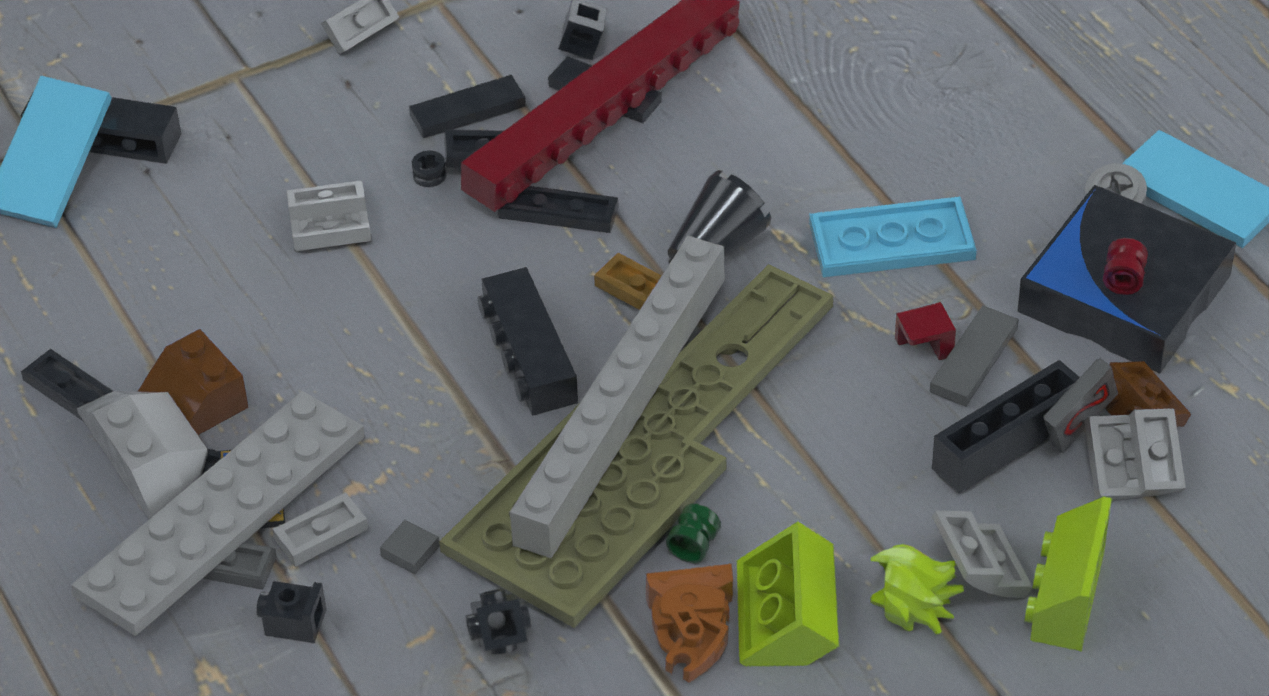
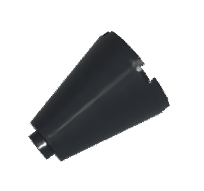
[667,170,771,264]

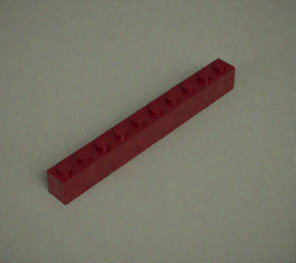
[461,0,740,212]

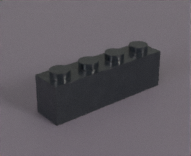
[20,91,181,164]
[477,267,578,416]
[932,360,1080,493]

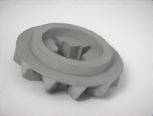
[1085,163,1147,203]

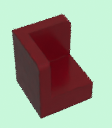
[895,302,956,361]

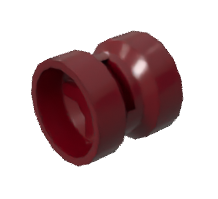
[1103,238,1148,295]

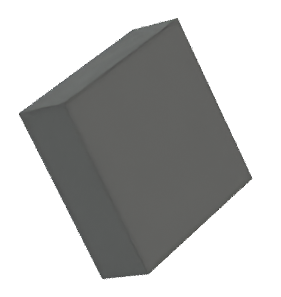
[380,520,440,574]

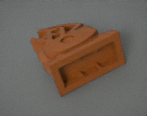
[646,564,733,682]

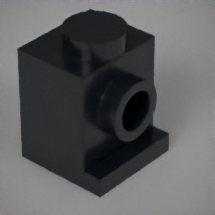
[558,0,607,60]
[256,581,326,643]

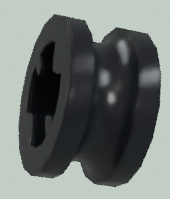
[411,150,446,187]

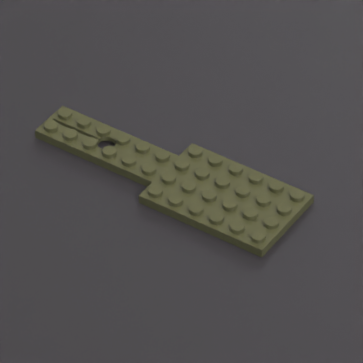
[439,264,833,628]

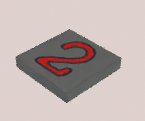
[1044,358,1118,453]

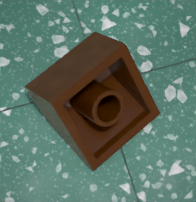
[137,329,249,435]

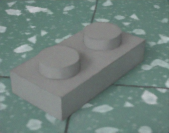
[320,0,400,54]
[273,492,368,567]

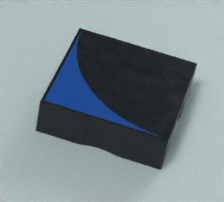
[1017,185,1236,373]

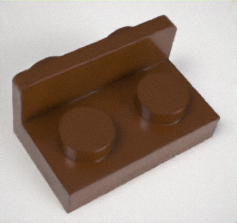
[1105,361,1191,427]

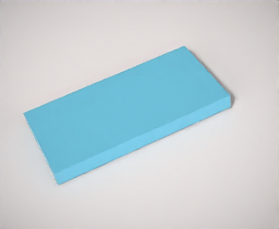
[0,76,112,228]
[1122,130,1269,248]
[809,197,977,277]

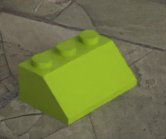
[1024,496,1112,651]
[737,521,839,666]

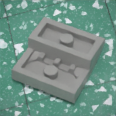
[287,180,371,251]
[1084,409,1186,500]
[932,510,1033,598]

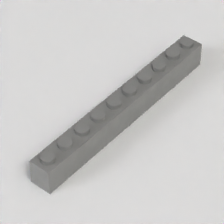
[510,236,725,558]

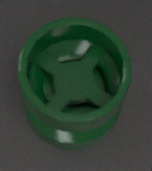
[666,504,721,563]

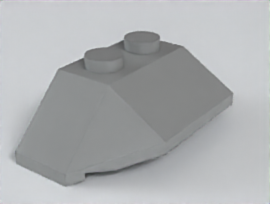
[77,391,208,519]

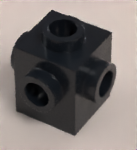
[465,589,531,654]

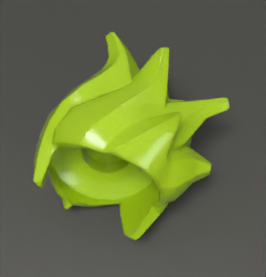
[870,544,964,635]

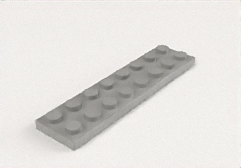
[71,391,365,636]

